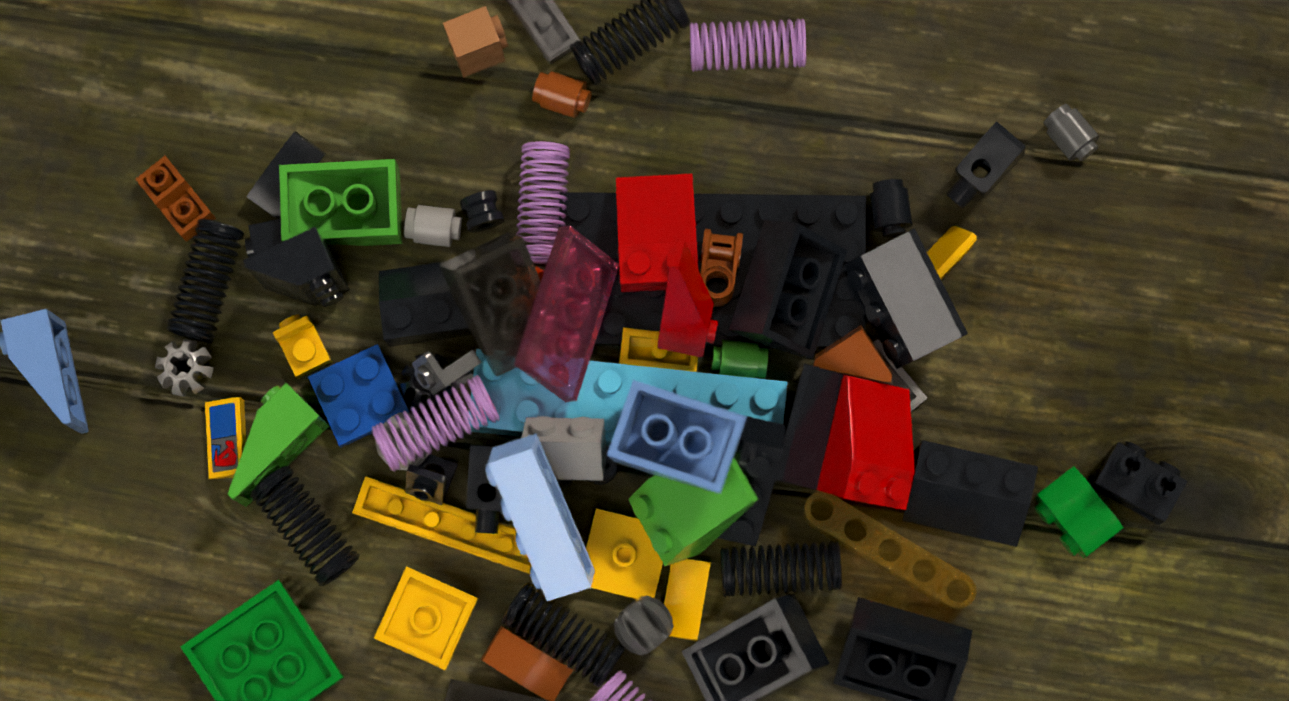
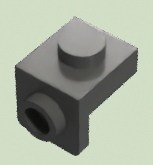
[412,350,482,396]

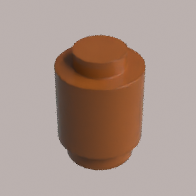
[532,71,591,118]

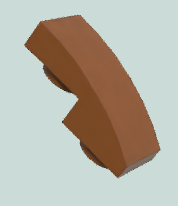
[136,156,216,242]
[481,625,573,701]

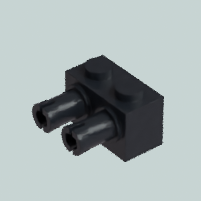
[1091,441,1188,525]

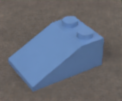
[0,309,89,434]
[607,380,747,494]

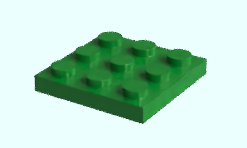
[180,580,345,701]

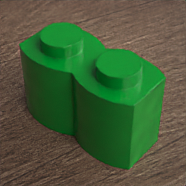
[1034,466,1123,559]

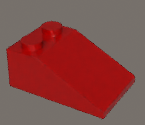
[616,174,698,292]
[817,375,915,510]

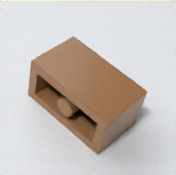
[443,6,508,78]

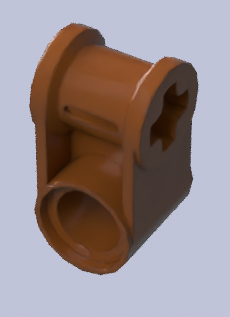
[700,229,743,307]

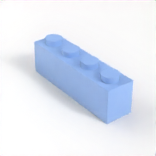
[485,433,595,601]

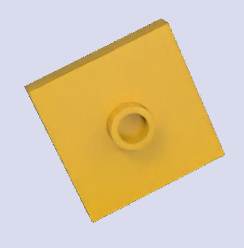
[586,508,663,599]
[374,566,478,670]

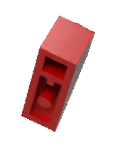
[657,239,718,358]

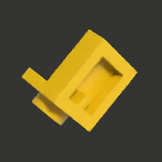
[273,315,332,379]

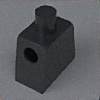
[946,121,1026,209]
[466,445,502,534]

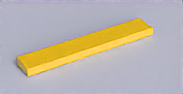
[352,476,532,575]

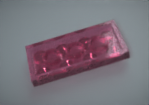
[514,226,619,402]

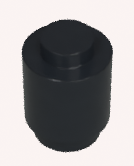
[870,179,913,238]

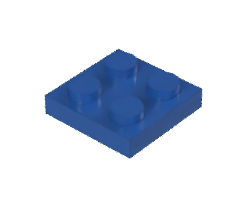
[308,344,410,448]

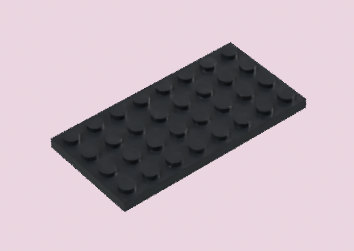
[556,192,866,349]

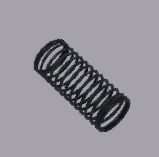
[570,0,690,85]
[166,219,245,343]
[250,465,360,586]
[720,540,842,597]
[501,582,625,688]

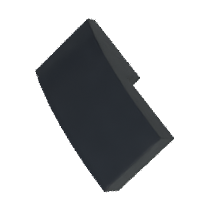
[247,131,326,219]

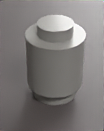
[404,205,462,247]

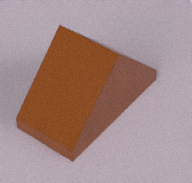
[814,325,892,383]

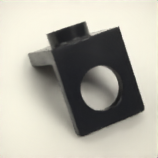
[405,454,458,506]

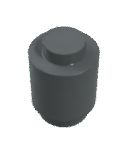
[1043,104,1100,162]

